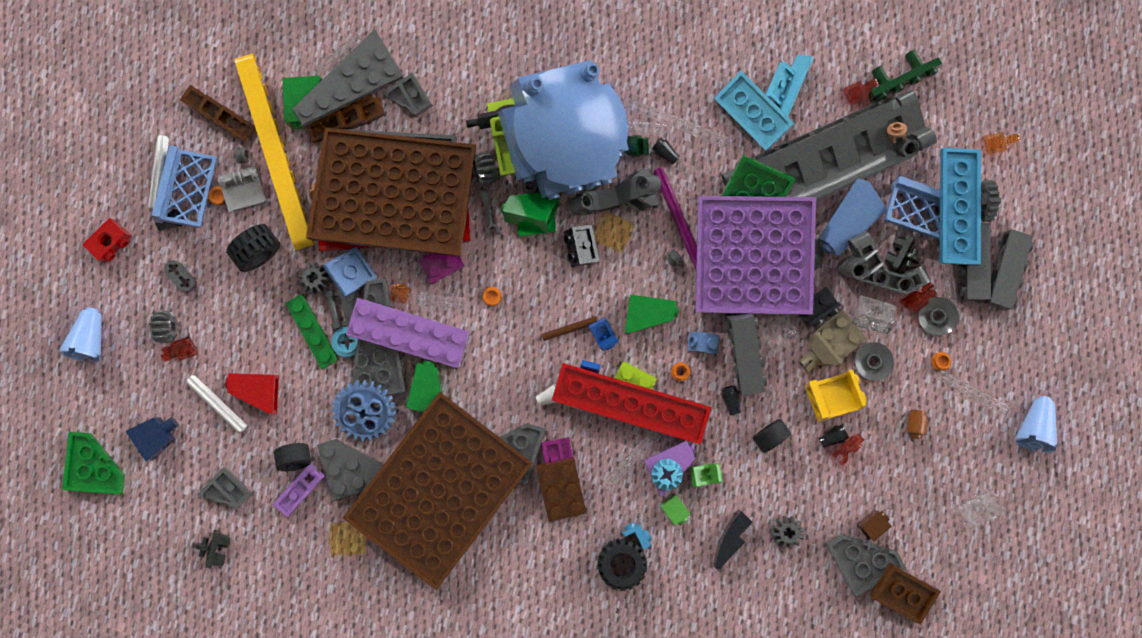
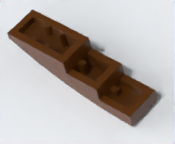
[180,85,255,142]
[307,97,386,143]

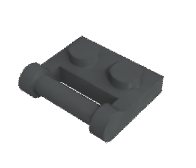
[324,289,361,330]

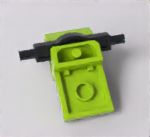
[466,99,515,177]

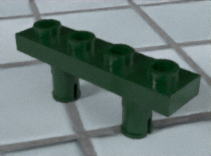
[867,49,942,102]

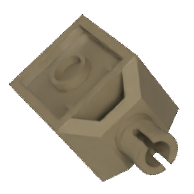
[798,309,867,373]

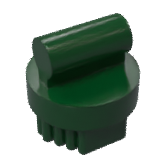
[625,135,649,157]

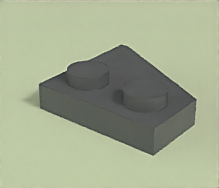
[382,73,433,116]
[197,467,253,508]

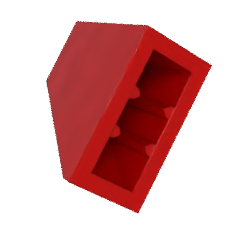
[225,373,279,414]

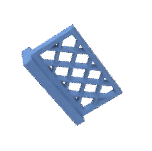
[151,145,217,228]
[884,176,940,240]

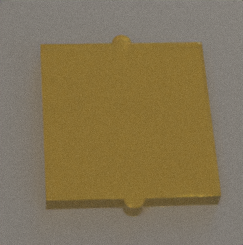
[594,211,635,252]
[328,522,366,555]

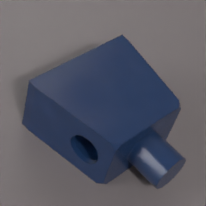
[125,417,179,462]

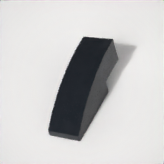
[713,510,753,571]

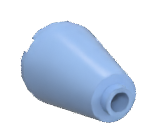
[59,307,102,362]
[1015,396,1057,453]

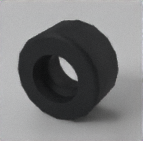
[752,419,791,453]
[273,443,311,472]

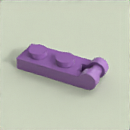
[273,463,325,517]

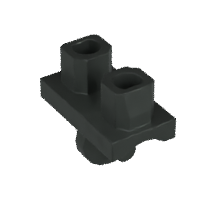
[884,236,920,274]
[195,529,230,569]

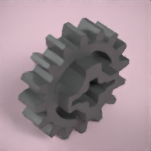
[981,180,1001,222]

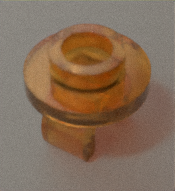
[391,283,410,304]

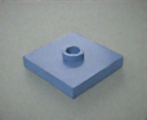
[323,247,377,298]

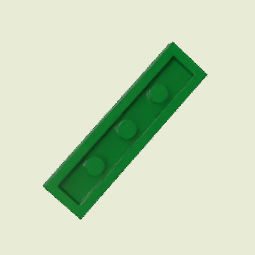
[285,294,339,370]

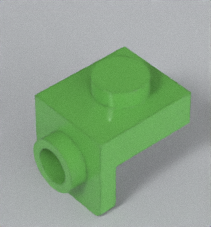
[689,463,722,487]

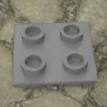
[218,166,266,212]

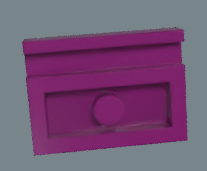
[418,254,465,284]
[542,437,573,463]

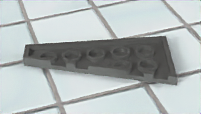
[293,29,403,127]
[351,278,407,401]

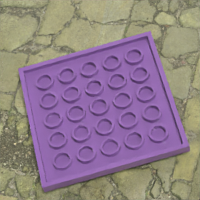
[695,196,816,314]

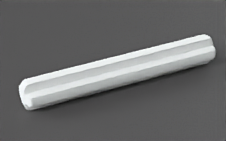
[148,135,169,209]
[186,375,247,433]

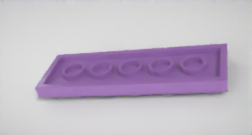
[346,298,469,368]

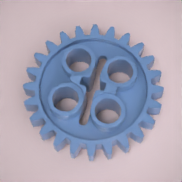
[331,380,396,442]

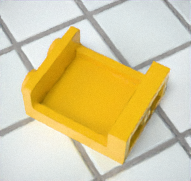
[804,370,867,422]

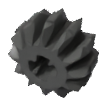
[474,152,498,185]
[297,262,331,295]
[149,311,179,343]
[771,515,805,549]

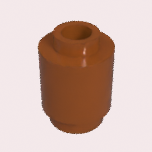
[906,410,928,439]

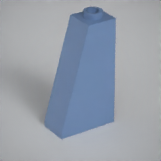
[818,178,887,256]

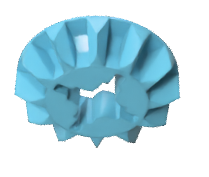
[332,327,358,357]
[651,459,683,491]

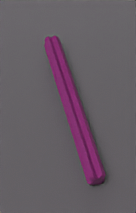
[653,167,697,270]

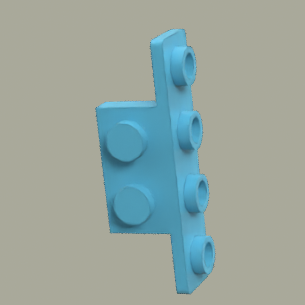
[766,55,813,116]

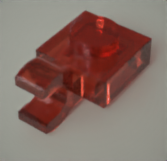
[842,78,879,106]
[901,282,937,314]
[161,336,198,362]
[832,434,865,465]

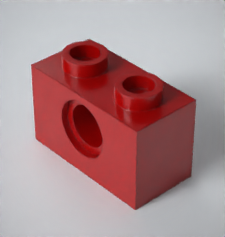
[82,218,132,263]

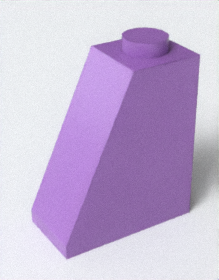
[644,440,696,496]

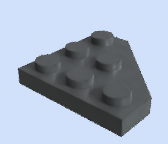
[500,423,545,485]
[317,439,384,501]
[825,534,907,597]

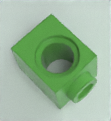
[660,494,690,526]

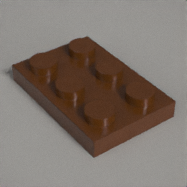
[536,457,586,522]
[870,563,941,625]

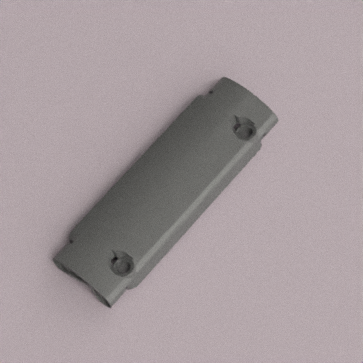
[721,90,937,200]

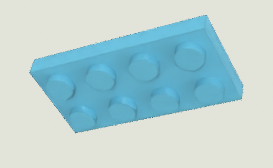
[714,71,795,151]

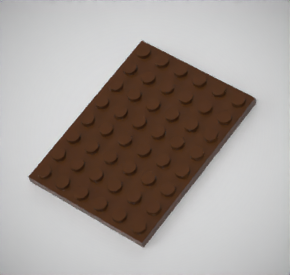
[306,127,477,257]
[343,392,533,591]

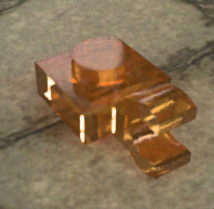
[983,132,1021,155]

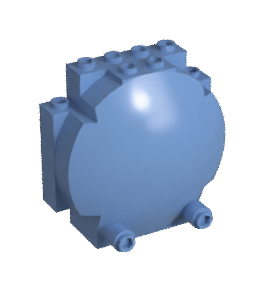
[498,60,629,200]

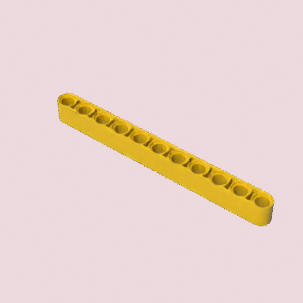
[235,53,315,251]

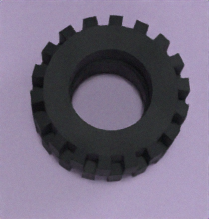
[226,224,281,272]
[598,538,647,591]

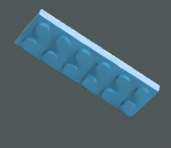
[940,148,981,266]

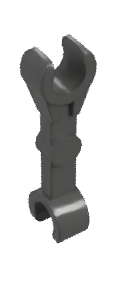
[480,188,499,236]

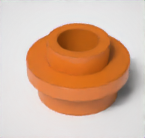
[671,362,690,381]

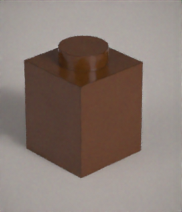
[857,510,892,542]

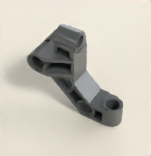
[569,169,661,215]
[837,231,931,294]

